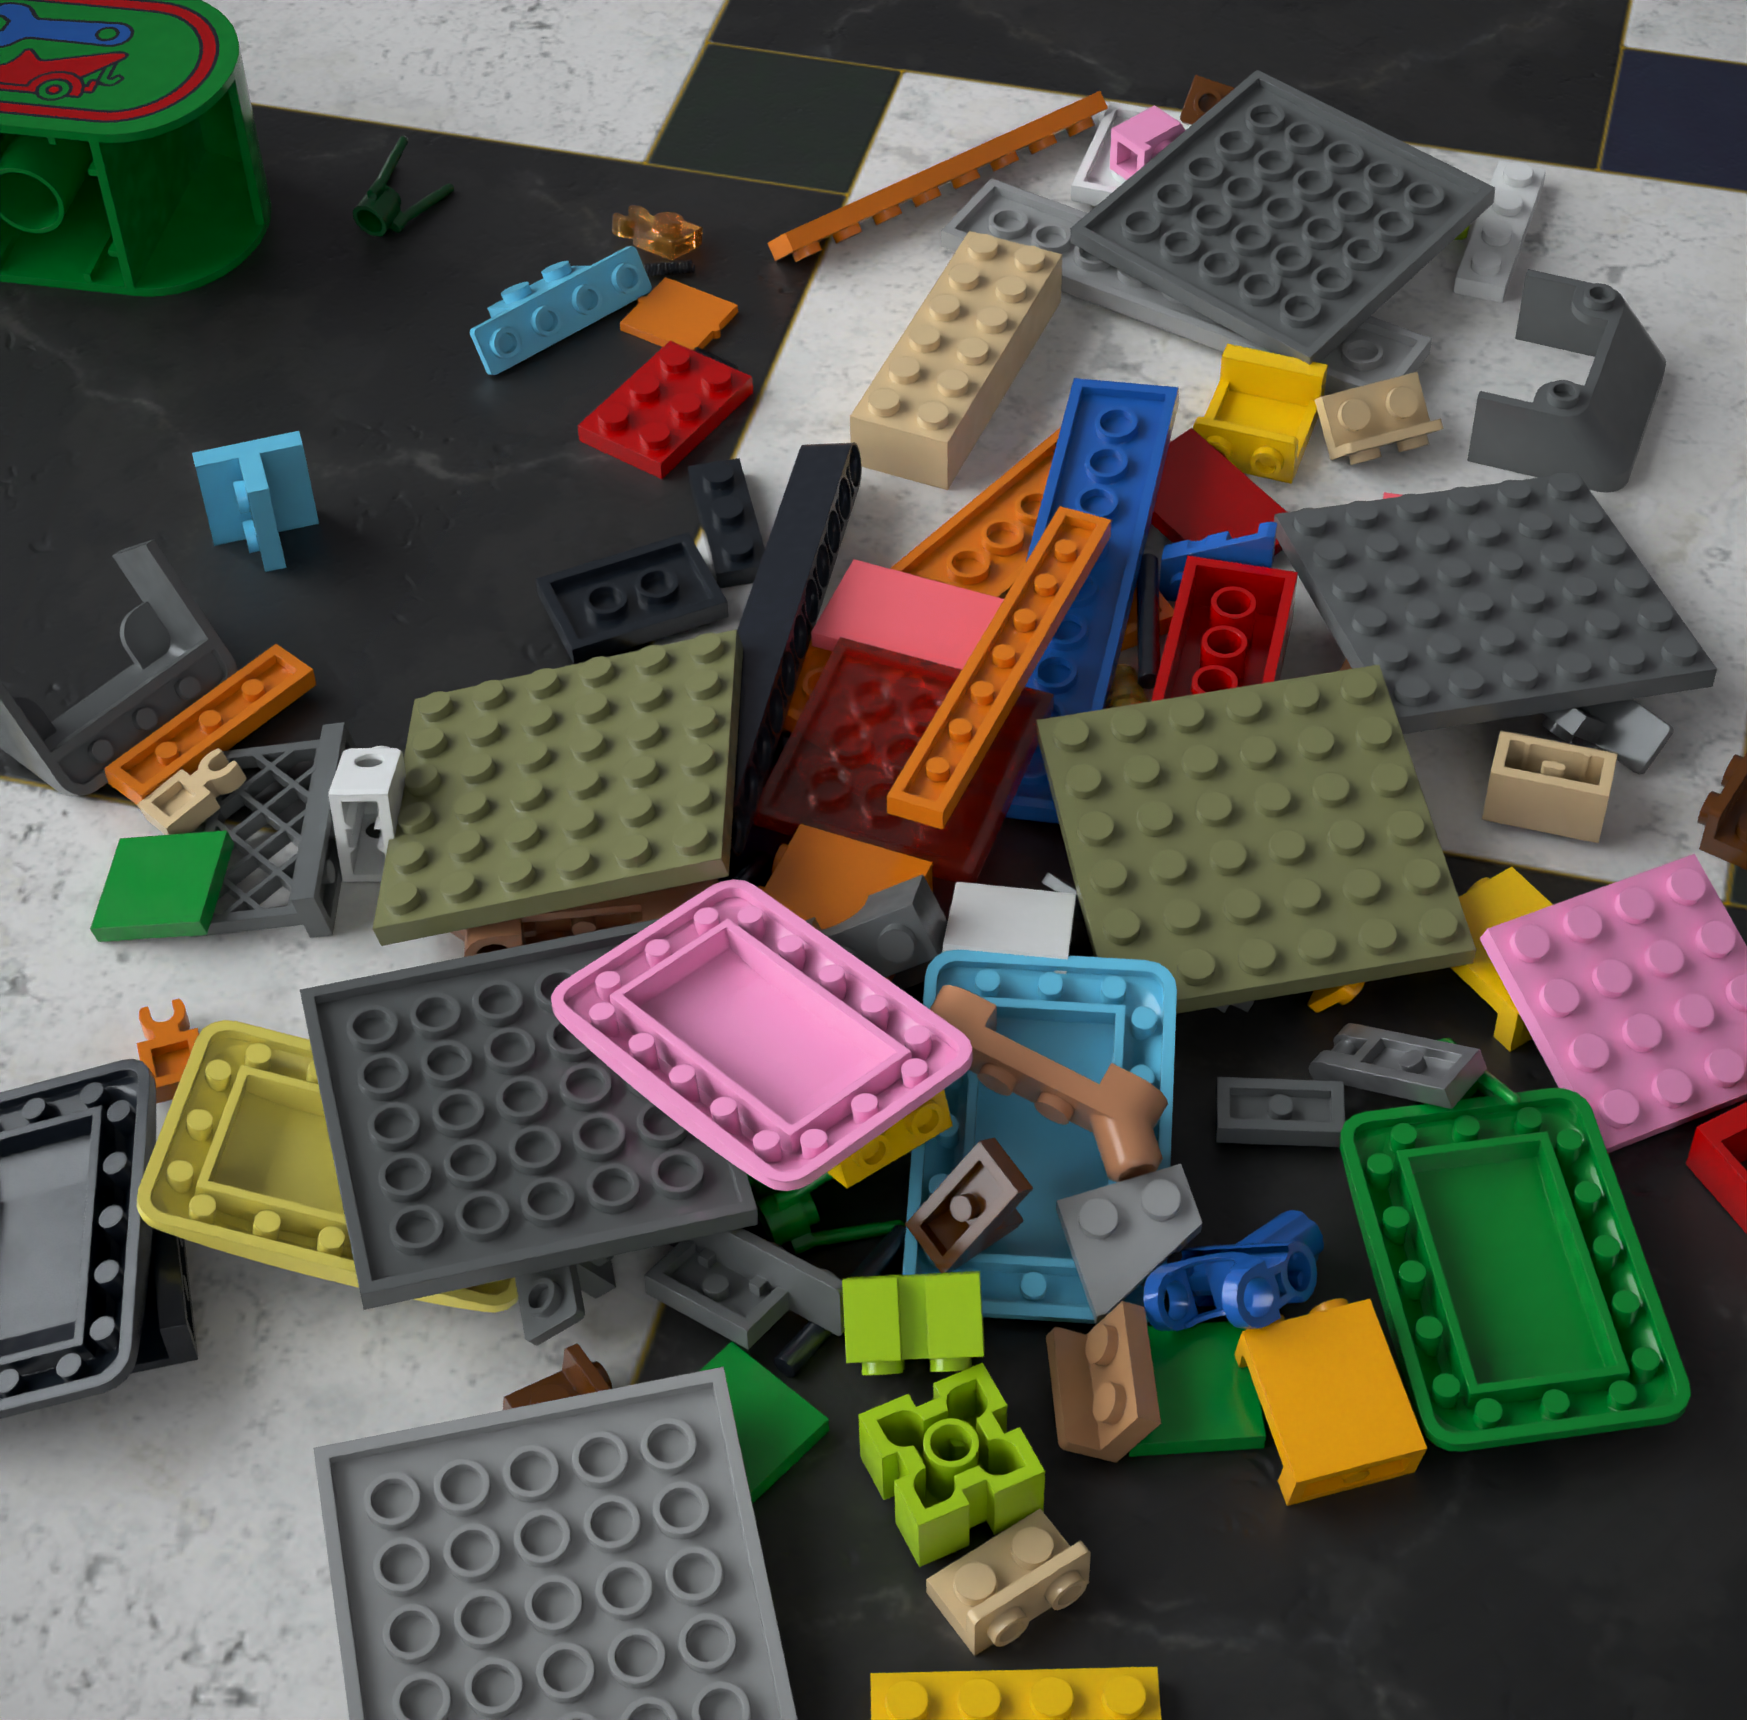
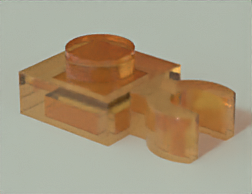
[612,205,703,260]

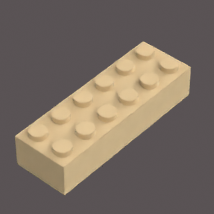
[850,231,1062,490]

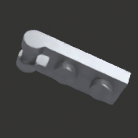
[1309,1023,1487,1109]

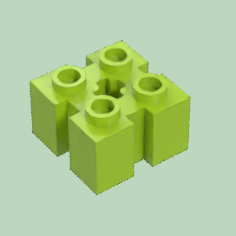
[842,1271,985,1375]
[858,1363,1045,1567]

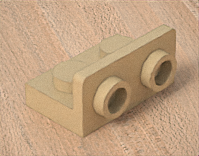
[1315,372,1444,465]
[926,1509,1091,1656]

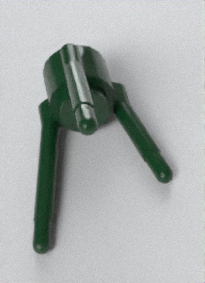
[352,136,454,236]

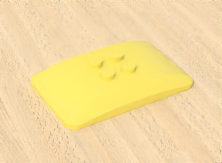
[136,1020,518,1313]

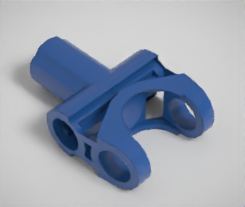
[1143,1210,1324,1331]

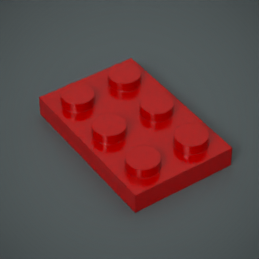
[578,340,753,479]

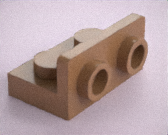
[1046,1301,1161,1463]

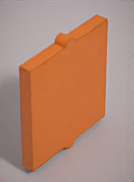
[620,277,738,351]

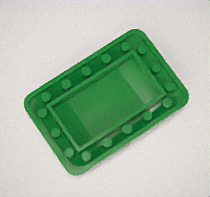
[1340,1088,1691,1452]

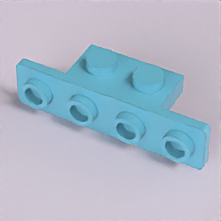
[470,246,652,375]

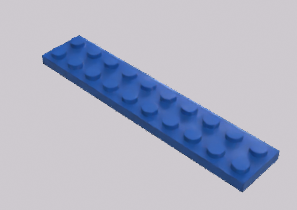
[964,378,1179,824]

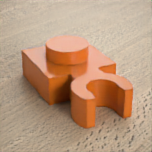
[136,998,199,1104]

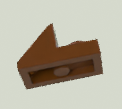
[905,1137,1033,1273]

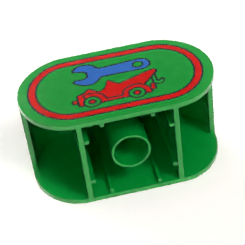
[0,0,271,297]

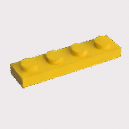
[870,1667,1162,1720]

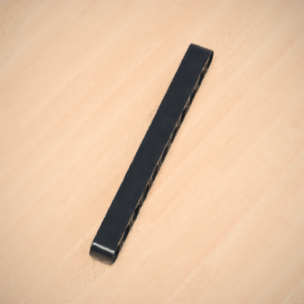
[730,442,862,857]

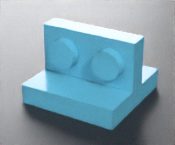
[192,431,319,572]

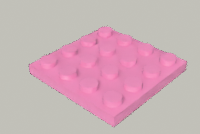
[1480,854,1747,1153]

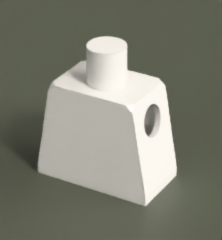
[328,746,406,882]

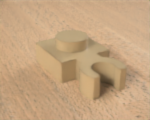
[137,748,247,835]

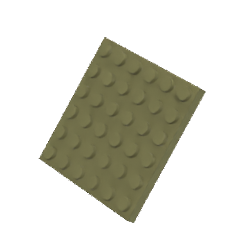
[372,629,743,946]
[1036,665,1476,1014]

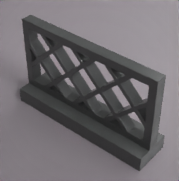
[190,722,356,938]

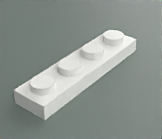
[1453,160,1546,303]

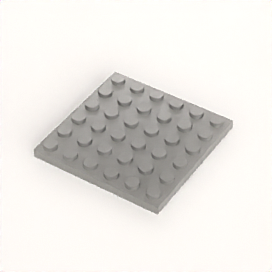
[313,1367,797,1720]

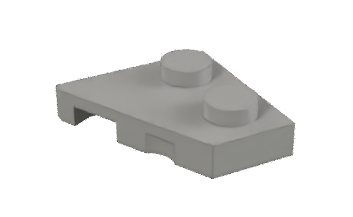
[1056,1164,1203,1324]

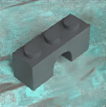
[806,874,948,978]

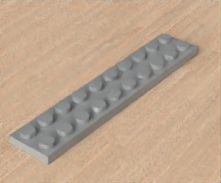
[941,178,1432,393]

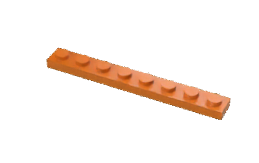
[767,91,1108,262]
[887,506,1112,830]

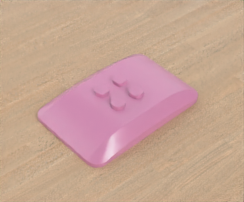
[551,879,973,1191]

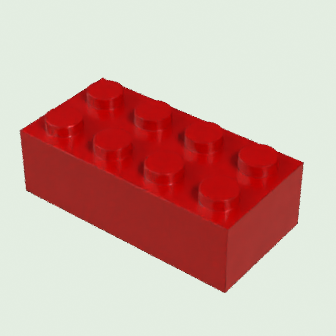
[1151,556,1298,701]

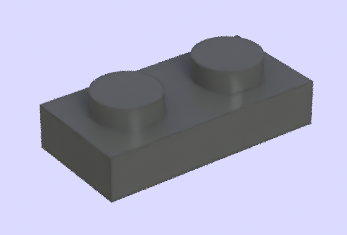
[1216,1077,1345,1147]

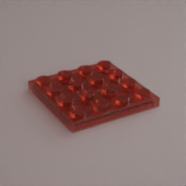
[754,637,1054,883]

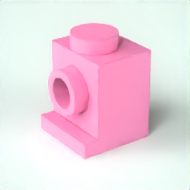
[1110,105,1185,180]

